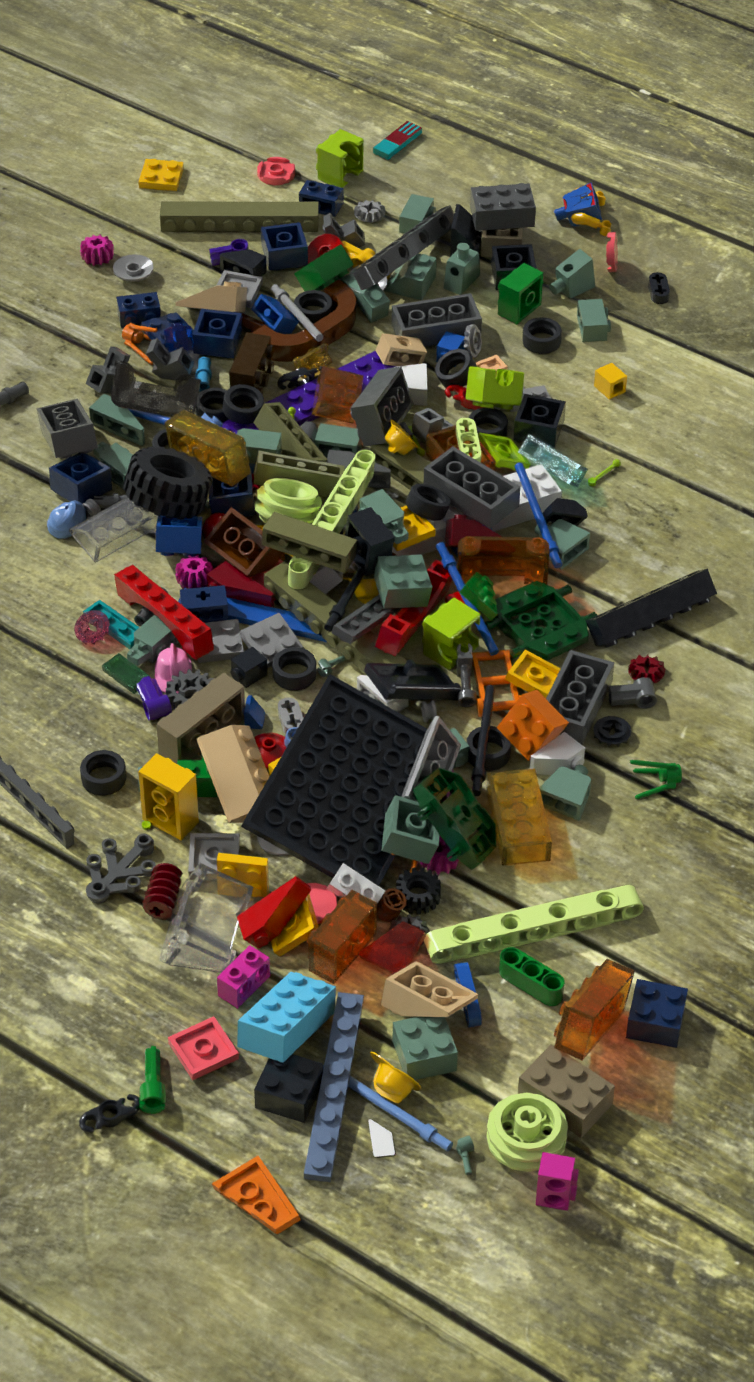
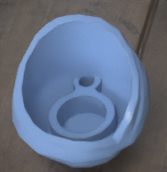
[47,500,87,539]

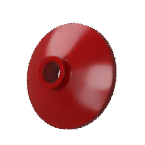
[308,234,344,264]
[254,733,286,770]

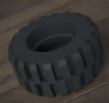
[123,447,212,519]

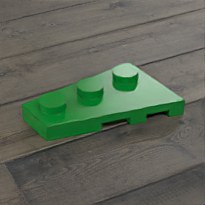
[459,572,498,620]

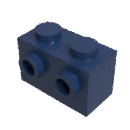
[299,180,344,217]
[116,292,161,328]

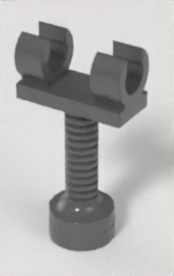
[456,643,477,708]

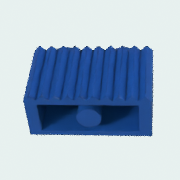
[251,294,299,334]

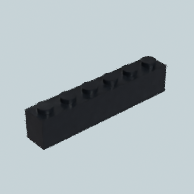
[586,569,717,648]

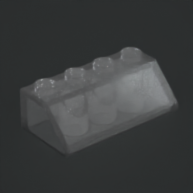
[69,497,158,563]

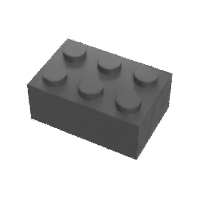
[470,183,536,231]

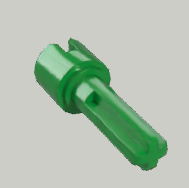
[139,1046,166,1114]

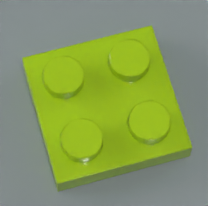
[478,433,531,471]

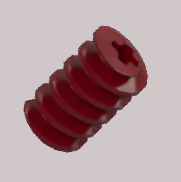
[143,863,183,920]

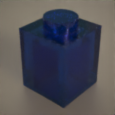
[164,323,193,353]

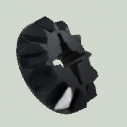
[594,716,631,747]

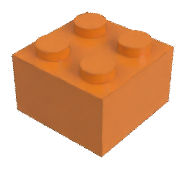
[497,690,569,761]

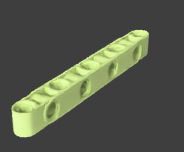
[288,450,375,589]
[423,885,644,964]

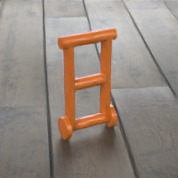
[472,649,521,717]

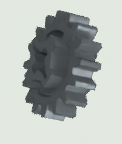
[165,669,214,709]

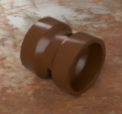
[375,888,406,922]

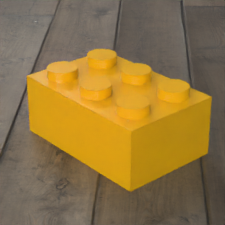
[138,753,199,841]

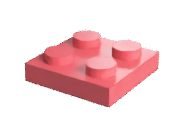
[168,1016,239,1081]

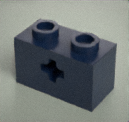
[180,585,228,623]

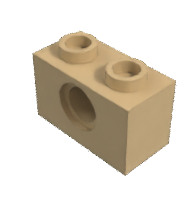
[375,333,427,366]

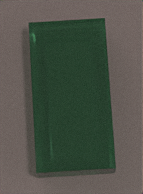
[102,653,151,694]

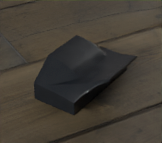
[543,498,588,526]

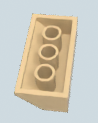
[196,725,269,823]

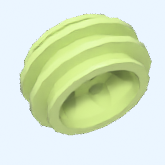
[255,478,322,524]
[486,1093,568,1172]

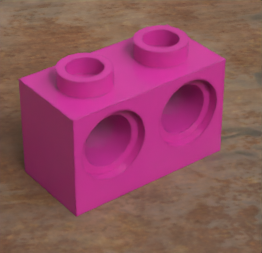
[217,945,270,1009]
[536,1152,579,1211]

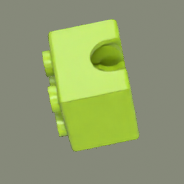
[316,129,364,188]
[466,366,524,410]
[422,598,480,670]

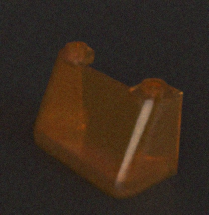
[457,536,550,591]

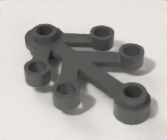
[86,833,156,904]

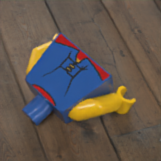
[554,182,611,236]

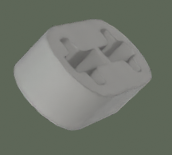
[278,698,303,738]

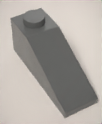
[326,450,391,489]

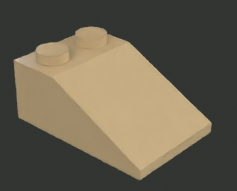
[176,282,247,312]
[381,961,479,1017]

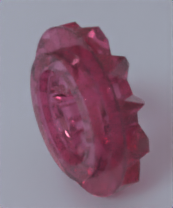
[74,610,111,645]

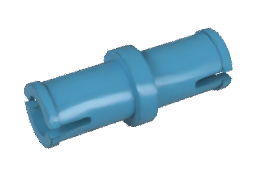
[195,357,212,392]

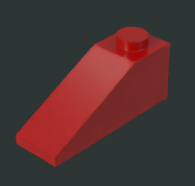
[237,876,311,949]

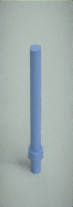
[323,1063,453,1152]

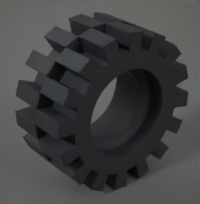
[396,867,441,915]

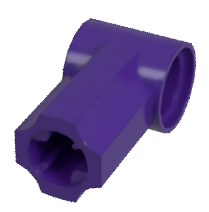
[209,239,249,266]
[136,676,172,721]

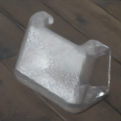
[159,863,254,973]

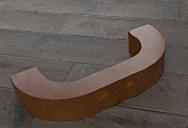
[252,279,356,362]

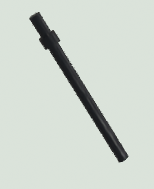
[324,567,364,632]
[471,685,495,796]

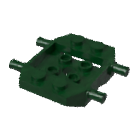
[485,581,597,661]
[413,768,497,870]

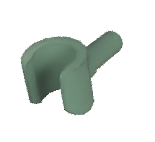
[317,656,345,677]
[456,1136,474,1175]

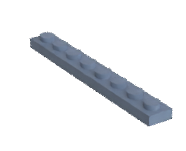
[304,992,364,1182]

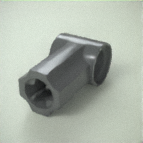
[608,677,657,709]

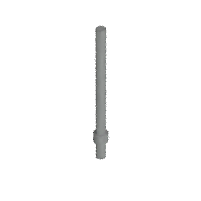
[271,284,323,342]

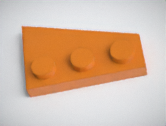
[212,1156,300,1235]

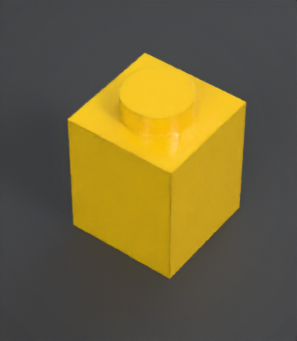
[594,363,627,400]

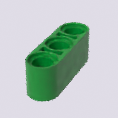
[499,947,565,1006]

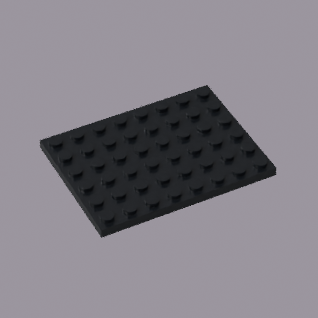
[241,674,427,886]

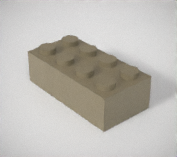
[156,673,245,764]

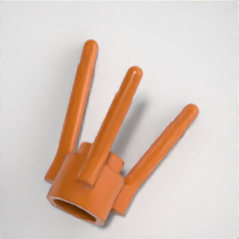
[122,323,158,365]

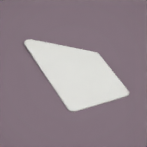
[368,1119,395,1157]

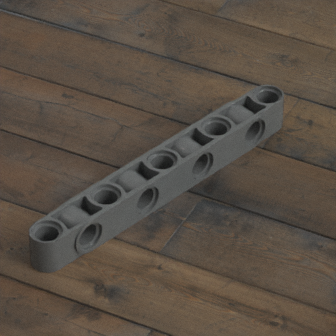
[352,205,454,290]

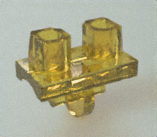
[293,343,333,379]

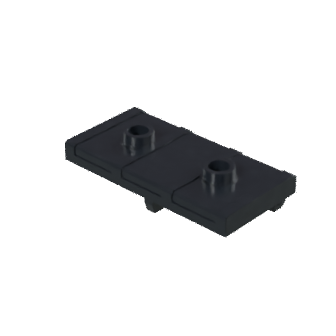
[364,660,461,701]

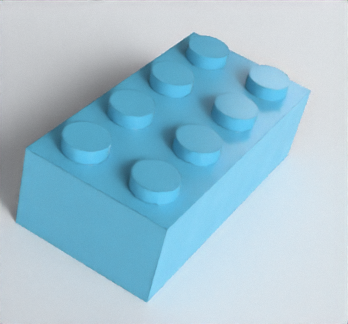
[237,972,336,1063]

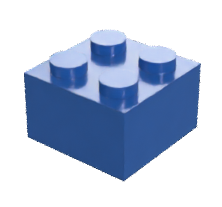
[156,515,202,557]

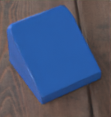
[244,695,265,729]

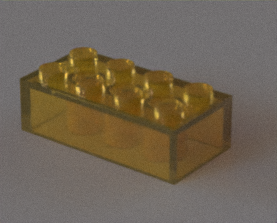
[165,410,250,486]
[486,768,552,866]

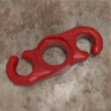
[445,385,495,410]

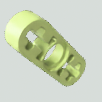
[456,418,481,463]

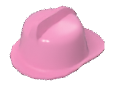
[155,643,192,694]

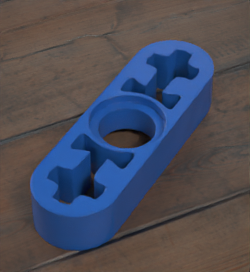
[454,962,482,1028]

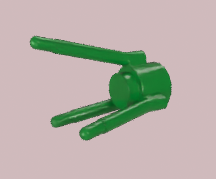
[630,760,682,799]

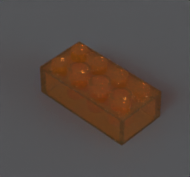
[554,959,635,1061]

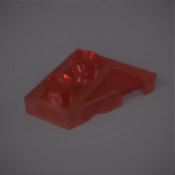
[358,921,426,974]

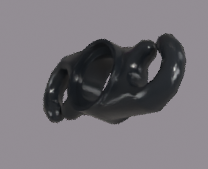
[277,366,327,390]
[79,1094,140,1133]

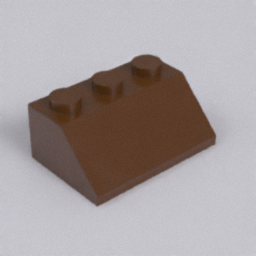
[203,507,285,577]

